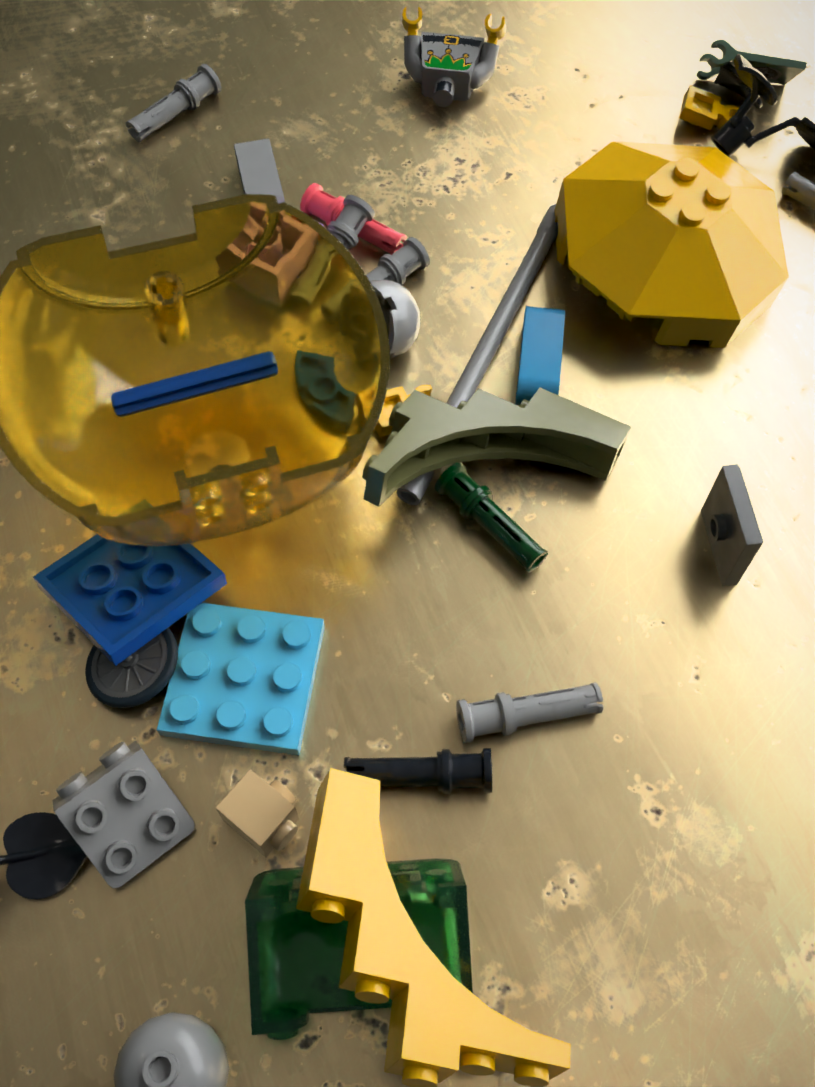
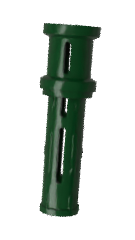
[435,462,548,572]

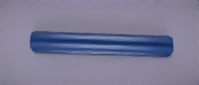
[111,351,279,417]

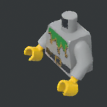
[402,7,506,107]

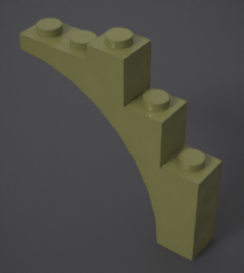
[362,388,631,507]

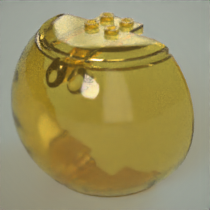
[0,194,390,546]

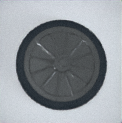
[85,628,178,708]

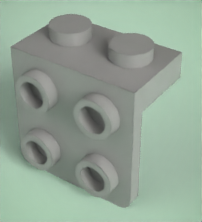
[52,741,195,888]

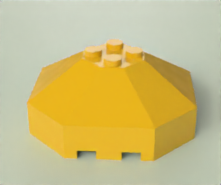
[554,141,789,348]

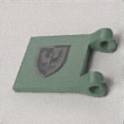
[696,39,807,85]

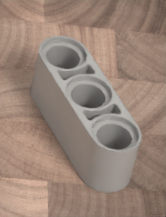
[234,138,286,209]

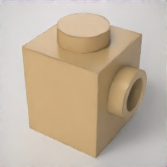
[215,769,299,858]

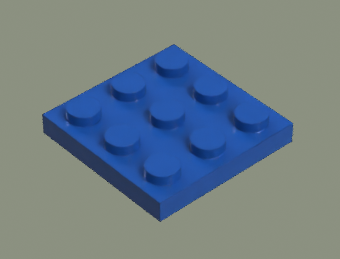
[33,503,227,666]

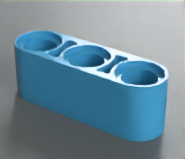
[515,306,565,405]

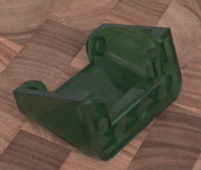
[245,858,473,1040]

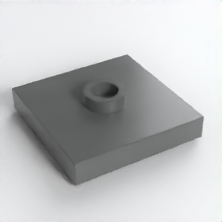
[701,464,764,586]

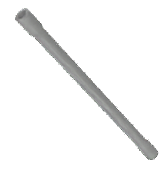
[396,204,558,505]

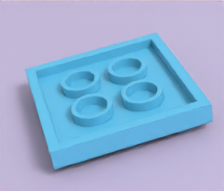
[157,603,325,756]

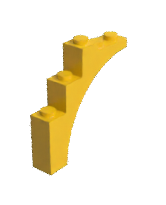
[296,768,571,1087]

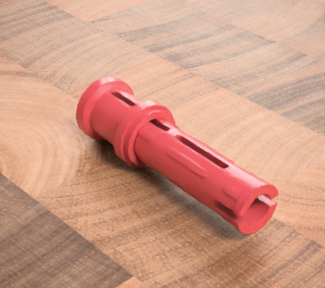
[300,183,407,255]

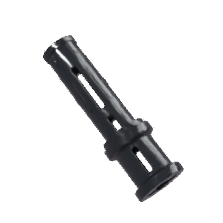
[344,748,492,794]

